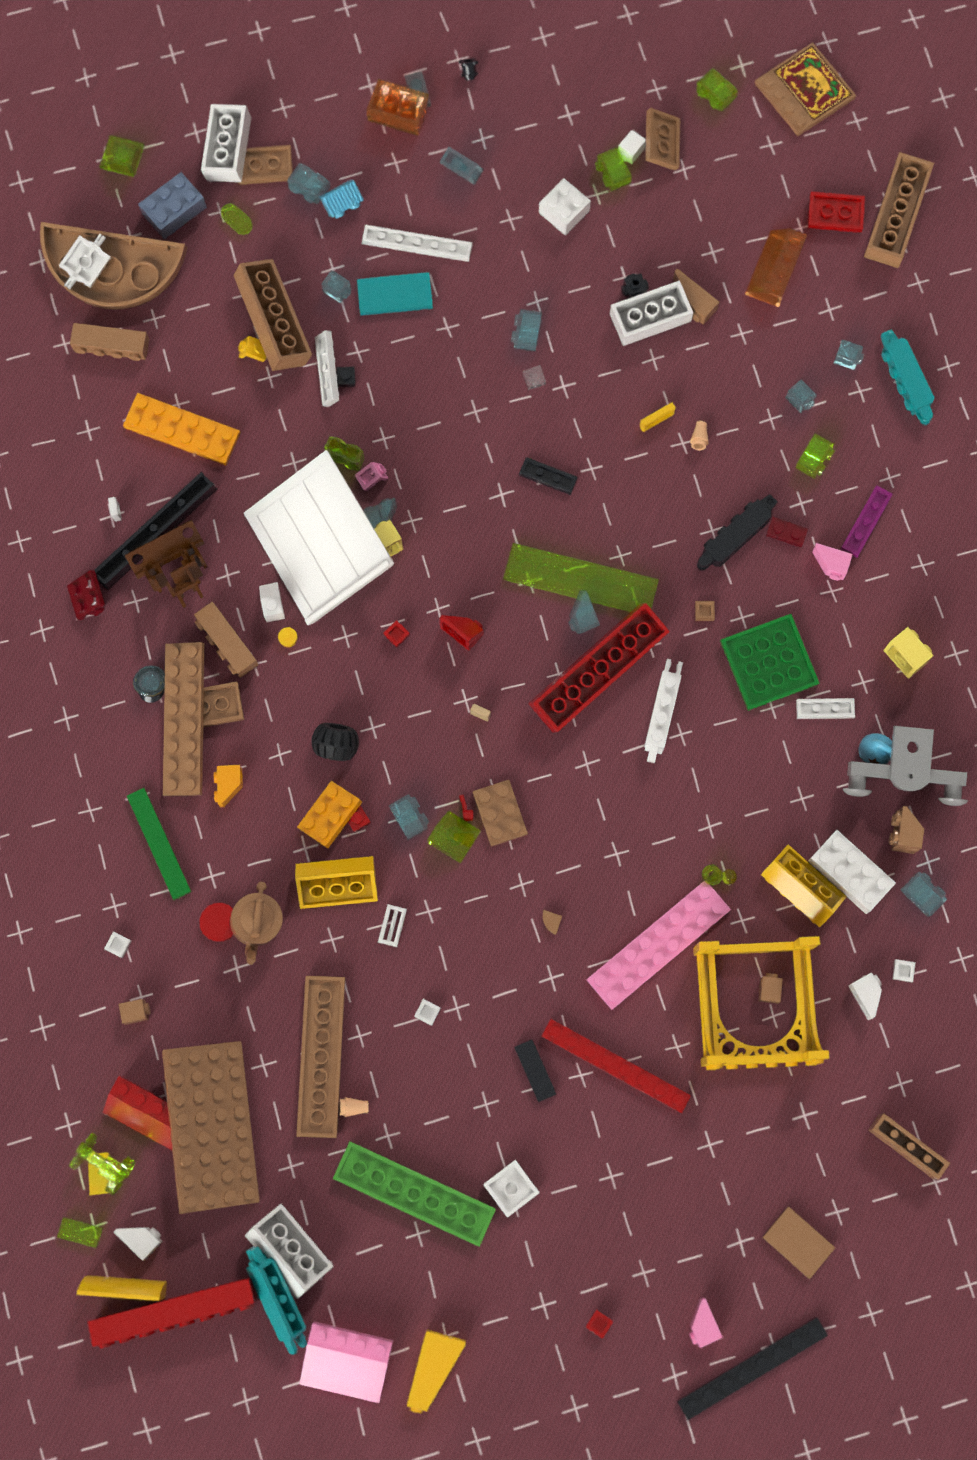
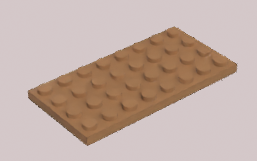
[162,1041,259,1214]

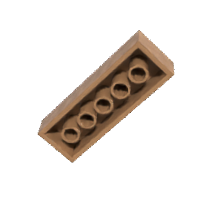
[864,152,934,268]
[233,259,312,371]

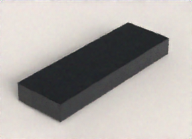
[519,457,578,495]
[514,1039,556,1103]

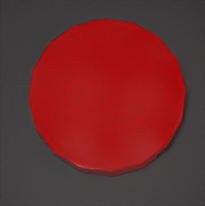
[199,903,234,942]

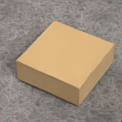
[470,704,491,722]

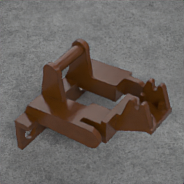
[124,520,208,608]

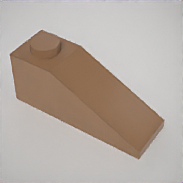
[673,269,719,325]

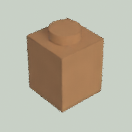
[758,973,783,1004]
[119,999,151,1025]

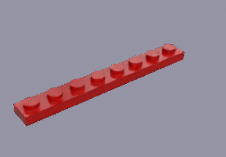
[541,1019,691,1113]

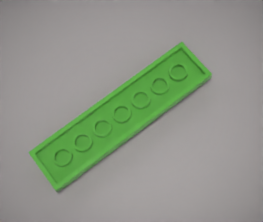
[333,1141,496,1246]

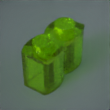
[696,68,738,111]
[595,147,631,191]
[795,434,835,479]
[324,437,365,471]

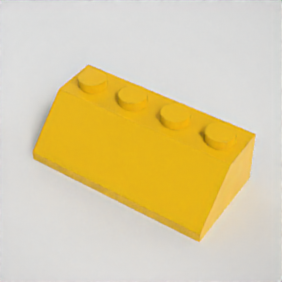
[761,845,847,927]
[295,856,378,909]

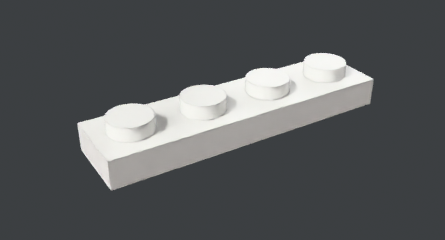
[315,330,339,407]

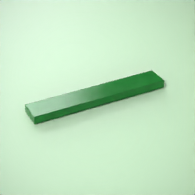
[127,788,192,900]

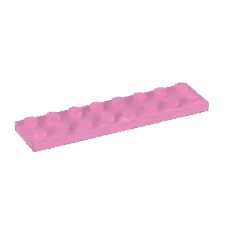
[586,880,731,1010]

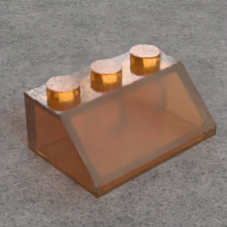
[366,79,429,136]

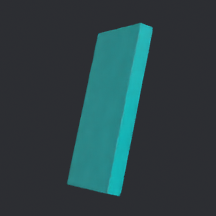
[357,272,433,316]

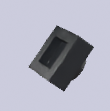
[336,367,356,387]

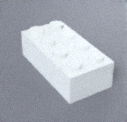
[201,104,251,182]
[610,281,693,346]
[808,830,896,914]
[245,1204,333,1299]

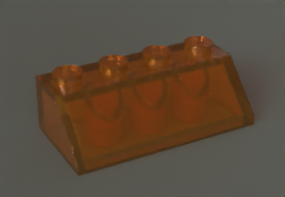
[745,228,807,307]

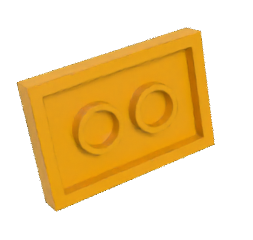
[297,781,362,848]

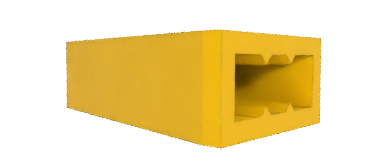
[407,1330,466,1413]

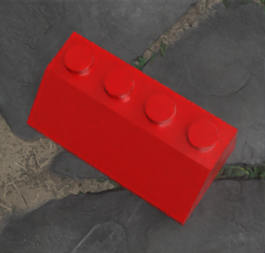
[103,1076,172,1150]

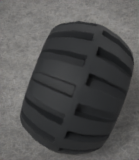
[311,723,359,761]

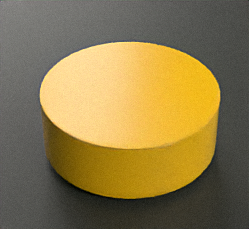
[278,627,298,647]

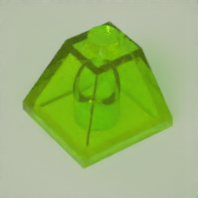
[99,135,145,177]
[427,811,481,864]

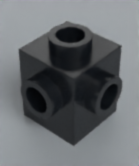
[621,273,649,299]

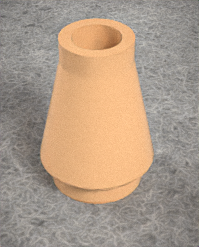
[690,421,709,450]
[339,1097,368,1117]

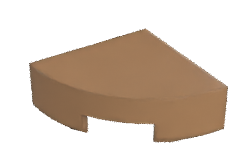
[543,910,562,935]

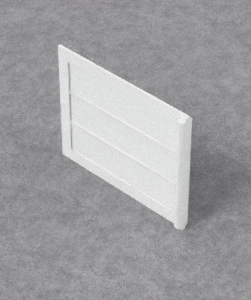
[244,450,394,625]

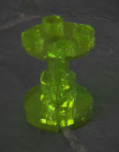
[69,1132,135,1195]

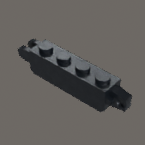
[697,494,777,571]

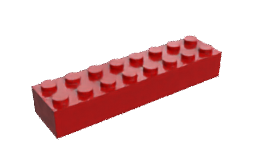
[528,603,670,732]
[87,1277,259,1349]

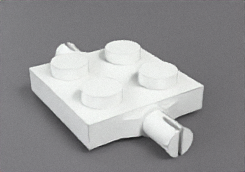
[59,233,111,290]

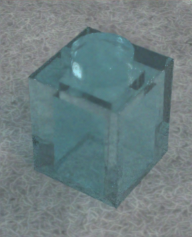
[321,270,351,303]
[834,340,864,370]
[785,379,817,413]

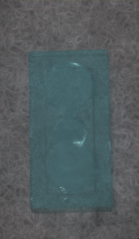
[405,71,431,110]

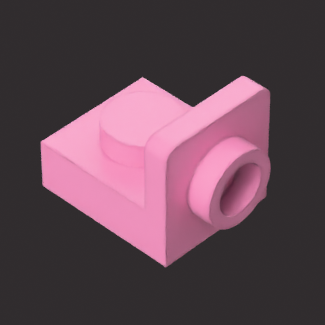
[355,462,388,491]

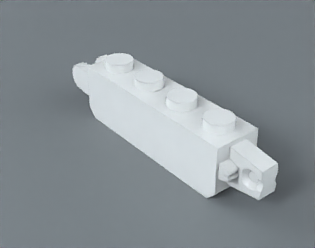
[644,659,683,763]

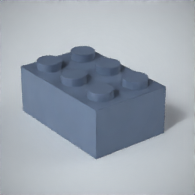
[138,172,207,239]

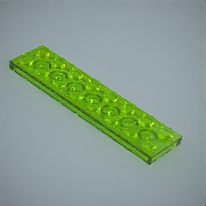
[503,543,659,612]

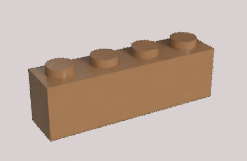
[70,323,149,361]
[194,602,258,678]
[868,1113,950,1180]

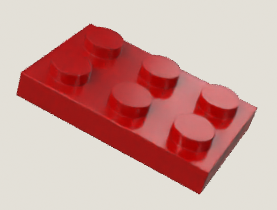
[808,192,865,233]

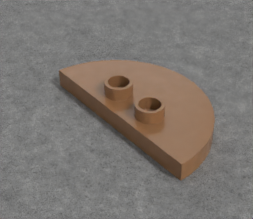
[40,222,187,309]

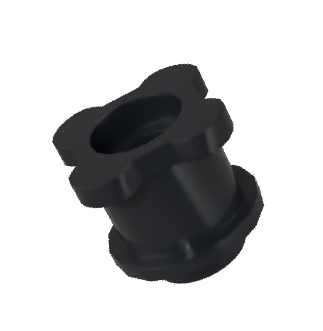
[459,58,478,80]

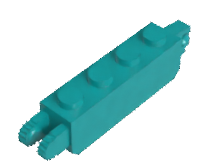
[881,329,935,425]
[246,1246,307,1355]

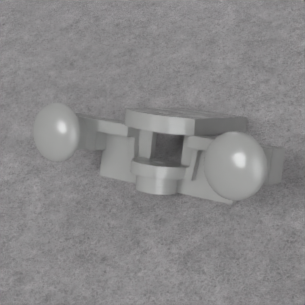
[843,726,968,806]

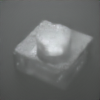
[522,365,546,390]

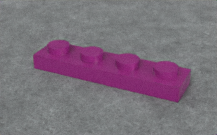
[840,485,893,558]

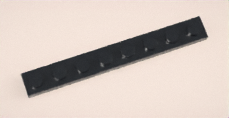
[677,1317,828,1420]

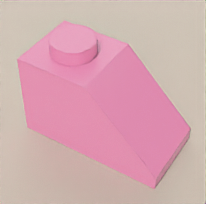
[812,543,852,581]
[689,1297,723,1348]

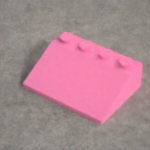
[300,1322,393,1403]

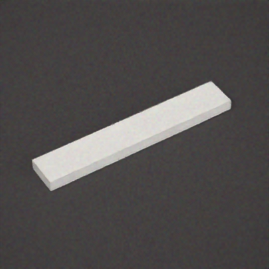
[362,225,472,262]

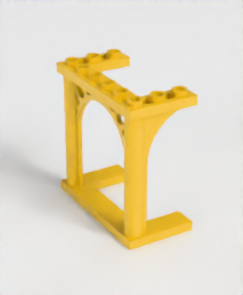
[693,936,829,1070]

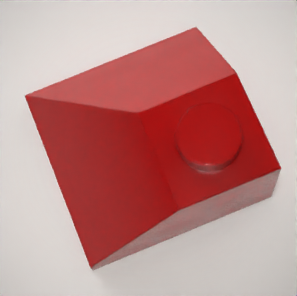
[439,615,484,651]

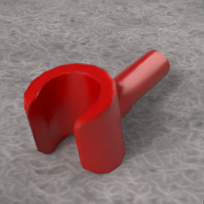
[459,795,473,821]

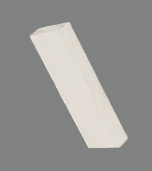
[796,698,855,719]

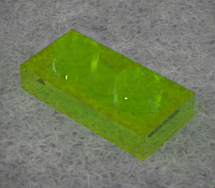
[57,1217,103,1248]

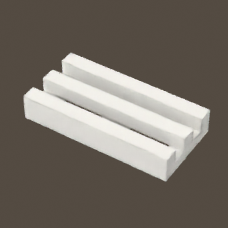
[378,904,407,947]

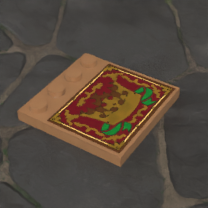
[755,43,856,136]

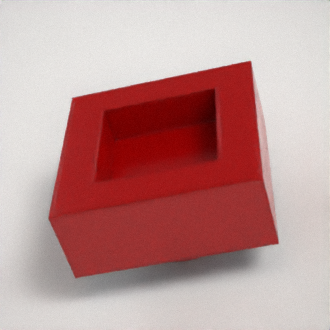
[383,620,410,648]
[348,806,371,833]
[585,1309,614,1339]

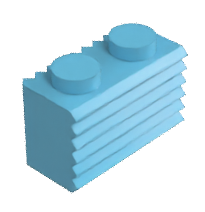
[320,180,364,219]

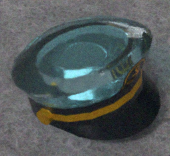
[133,665,165,703]

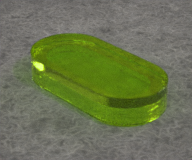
[221,204,252,235]

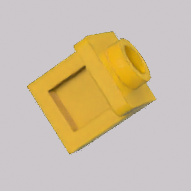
[238,336,266,362]

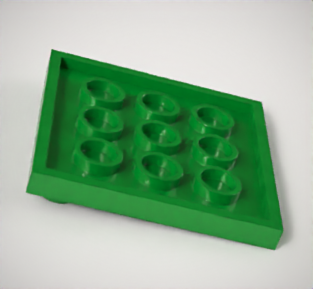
[720,614,820,711]

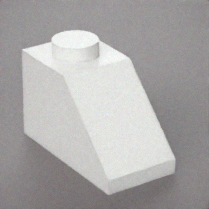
[259,582,285,622]
[848,972,882,1020]
[114,1227,163,1261]

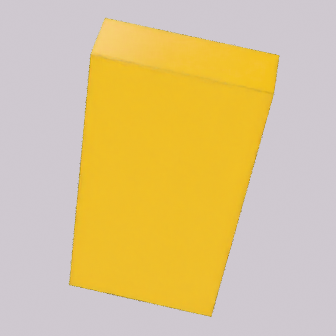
[639,402,676,432]
[88,1152,111,1195]

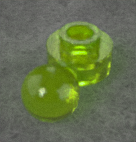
[702,864,737,885]

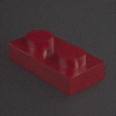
[766,517,808,548]

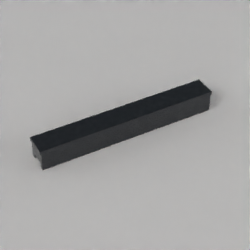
[95,471,217,590]

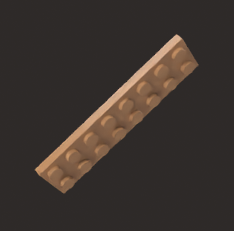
[163,642,204,796]
[297,976,346,1138]

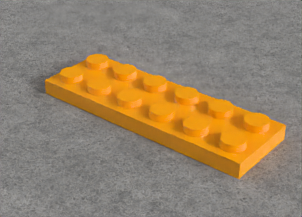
[123,393,240,465]

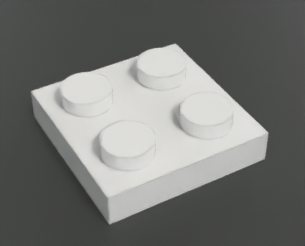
[483,1160,539,1218]

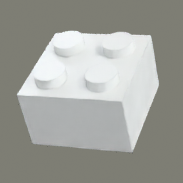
[539,178,591,235]

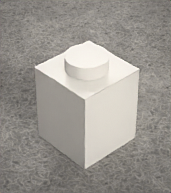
[618,130,646,164]

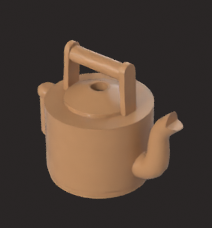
[230,882,283,965]

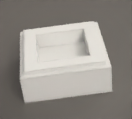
[108,497,122,522]
[104,932,131,958]
[892,959,915,982]
[414,999,441,1026]

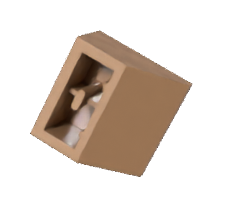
[889,806,924,854]

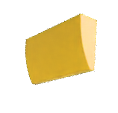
[77,1275,167,1301]

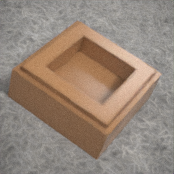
[695,601,715,621]

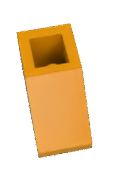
[214,765,243,807]

